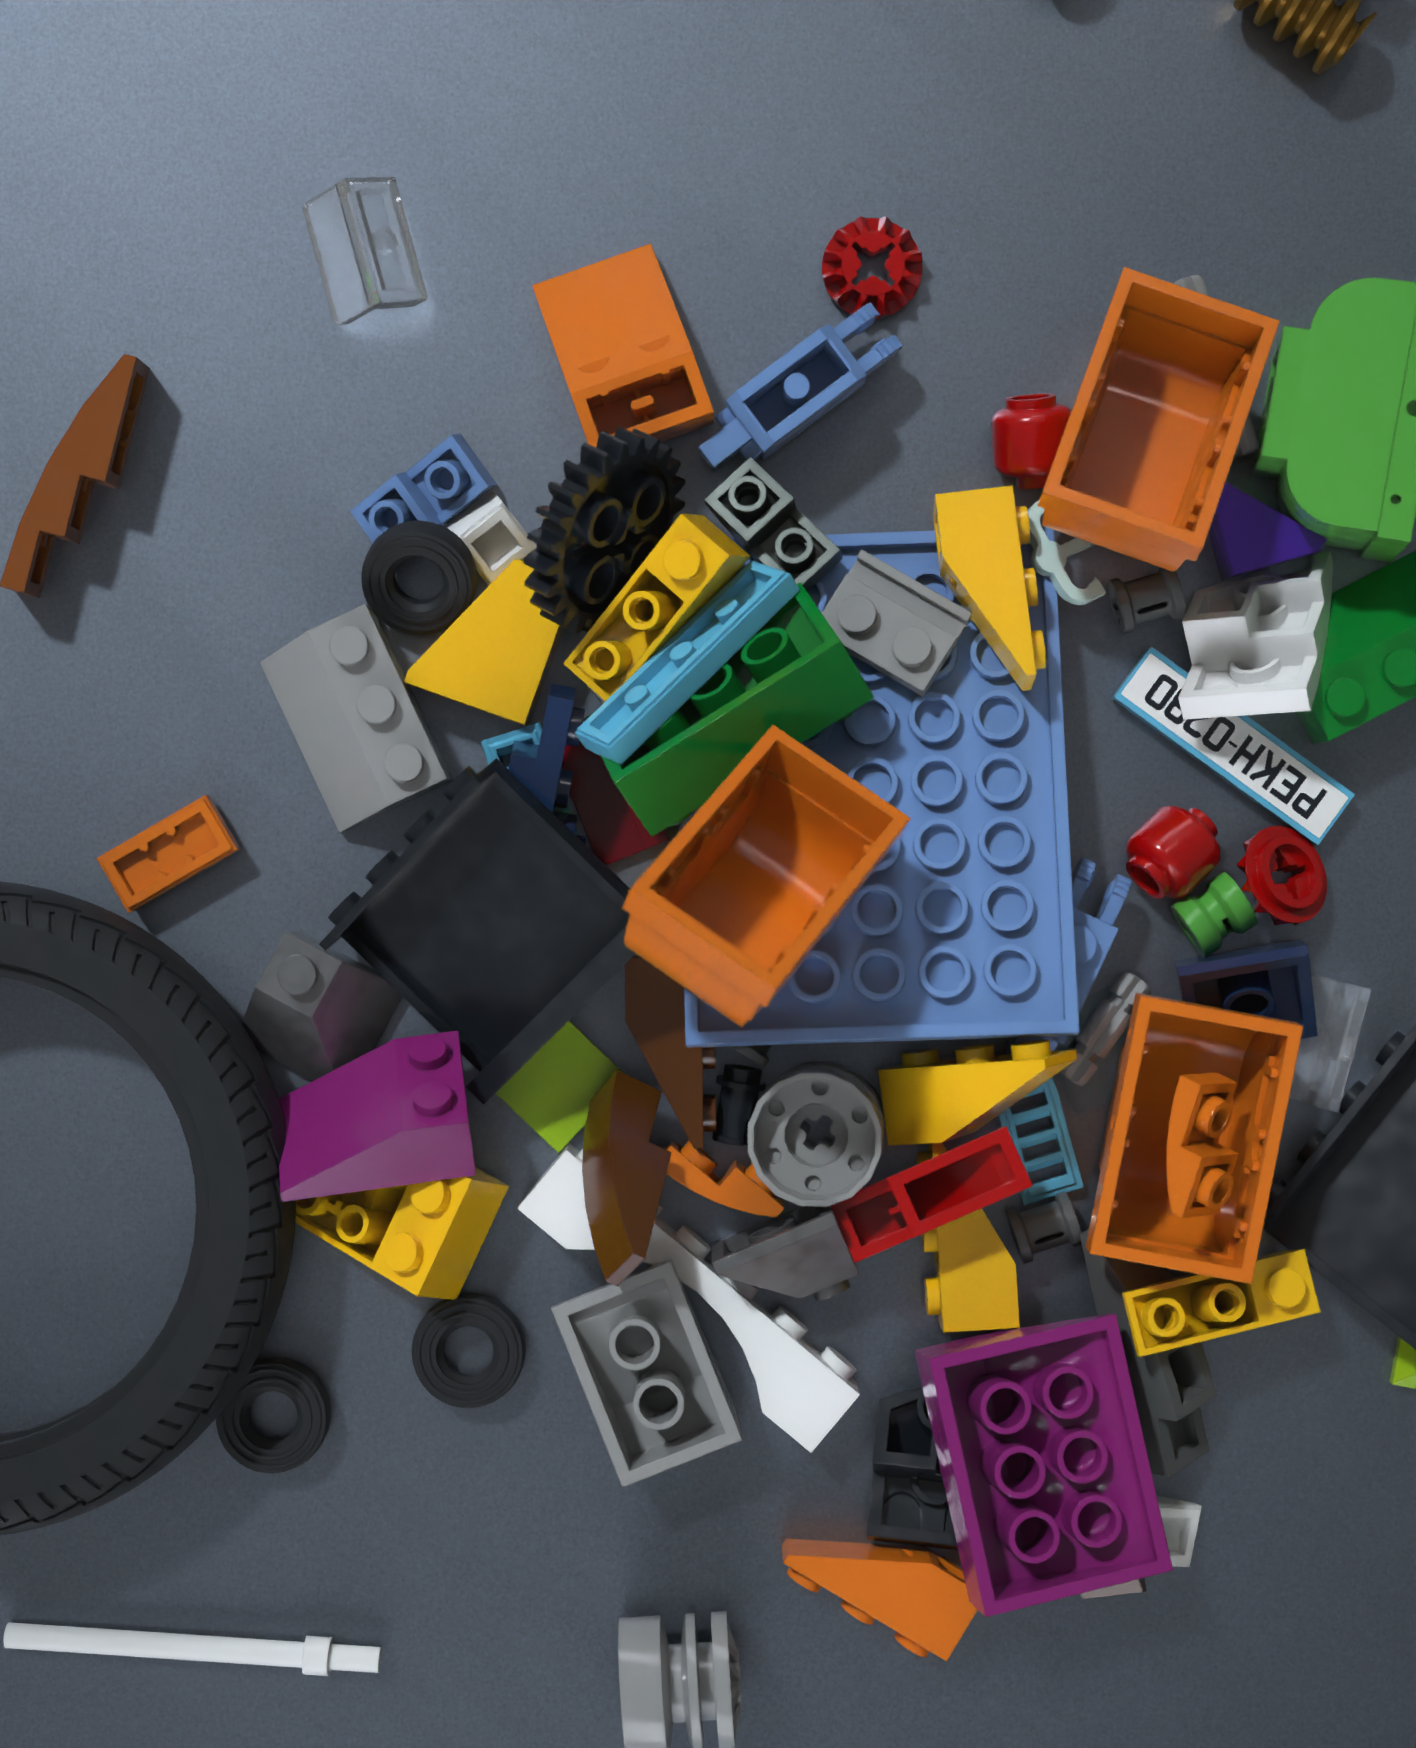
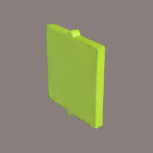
[495,1020,627,1153]

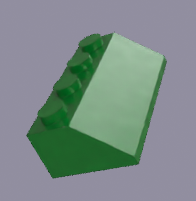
[1296,550,1416,744]
[583,583,875,837]

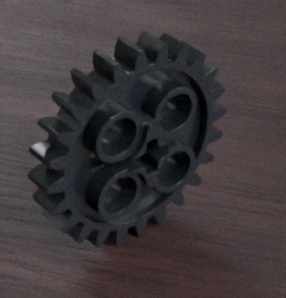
[523,427,685,634]

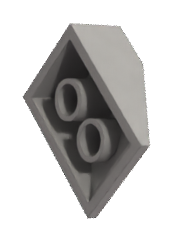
[551,1259,742,1488]

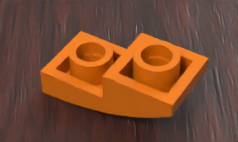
[1166,1072,1239,1219]
[663,1138,785,1218]

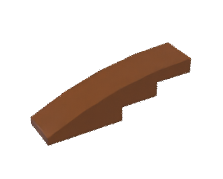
[0,354,150,598]

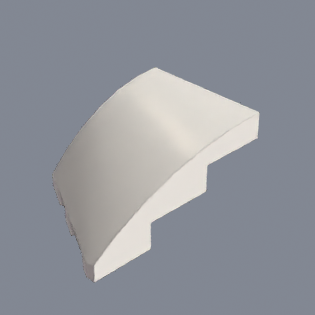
[1178,551,1333,720]

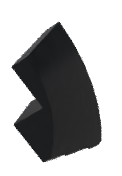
[867,1387,958,1550]

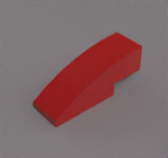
[830,1126,1033,1263]

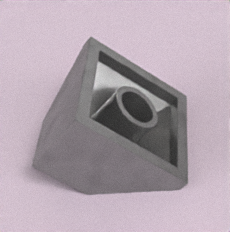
[241,929,403,1081]
[712,1206,859,1301]

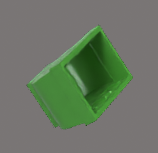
[1252,278,1416,563]

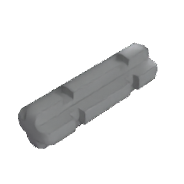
[1059,972,1151,1086]

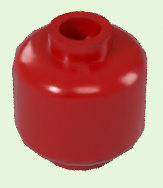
[991,393,1071,489]
[1126,805,1221,899]

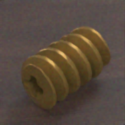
[1233,0,1378,75]

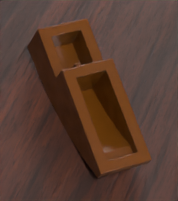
[582,1070,672,1286]

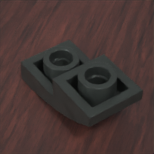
[704,457,842,592]

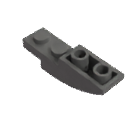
[1080,1229,1217,1477]

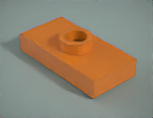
[96,795,241,913]

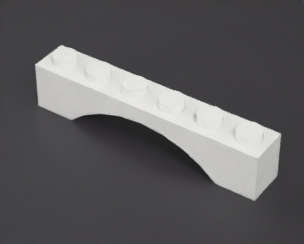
[517,1143,860,1453]

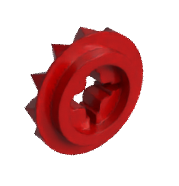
[822,216,922,319]
[1236,826,1327,926]

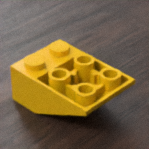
[295,1167,509,1300]

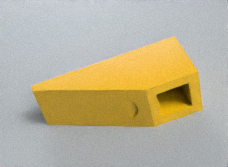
[932,486,1046,691]
[563,514,750,701]
[878,1040,1077,1146]
[917,1143,1020,1333]
[1122,1249,1321,1357]

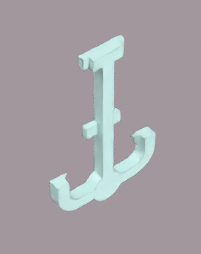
[1027,501,1106,605]

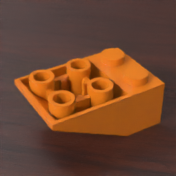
[532,243,714,448]

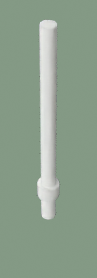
[3,1622,382,1676]

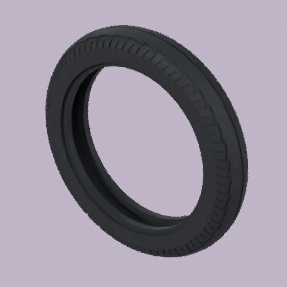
[0,881,296,1535]

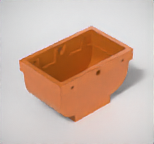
[1037,267,1280,572]
[622,725,910,1027]
[1085,992,1303,1284]

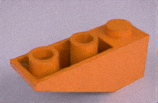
[781,1538,978,1661]

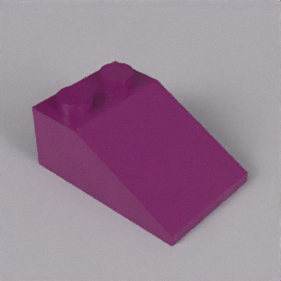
[279,1030,476,1202]

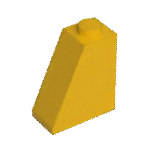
[404,559,564,726]

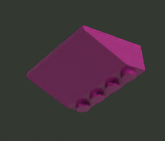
[914,1313,1173,1617]

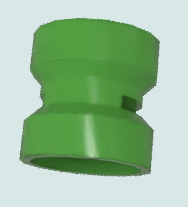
[1169,871,1258,958]

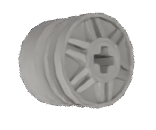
[747,1061,886,1207]
[618,1611,743,1748]

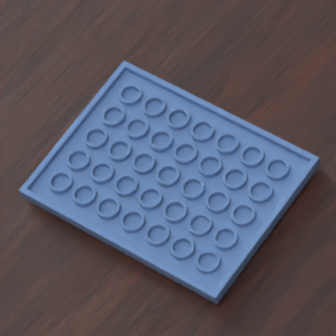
[680,526,1079,1048]

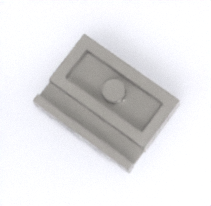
[822,549,972,697]

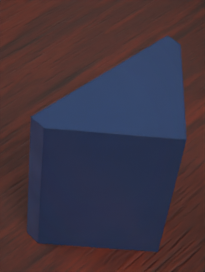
[1174,939,1318,1039]

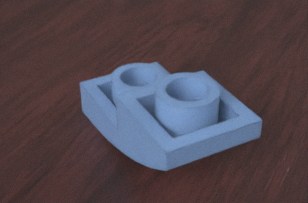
[350,433,497,543]

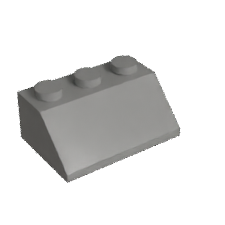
[260,604,454,833]

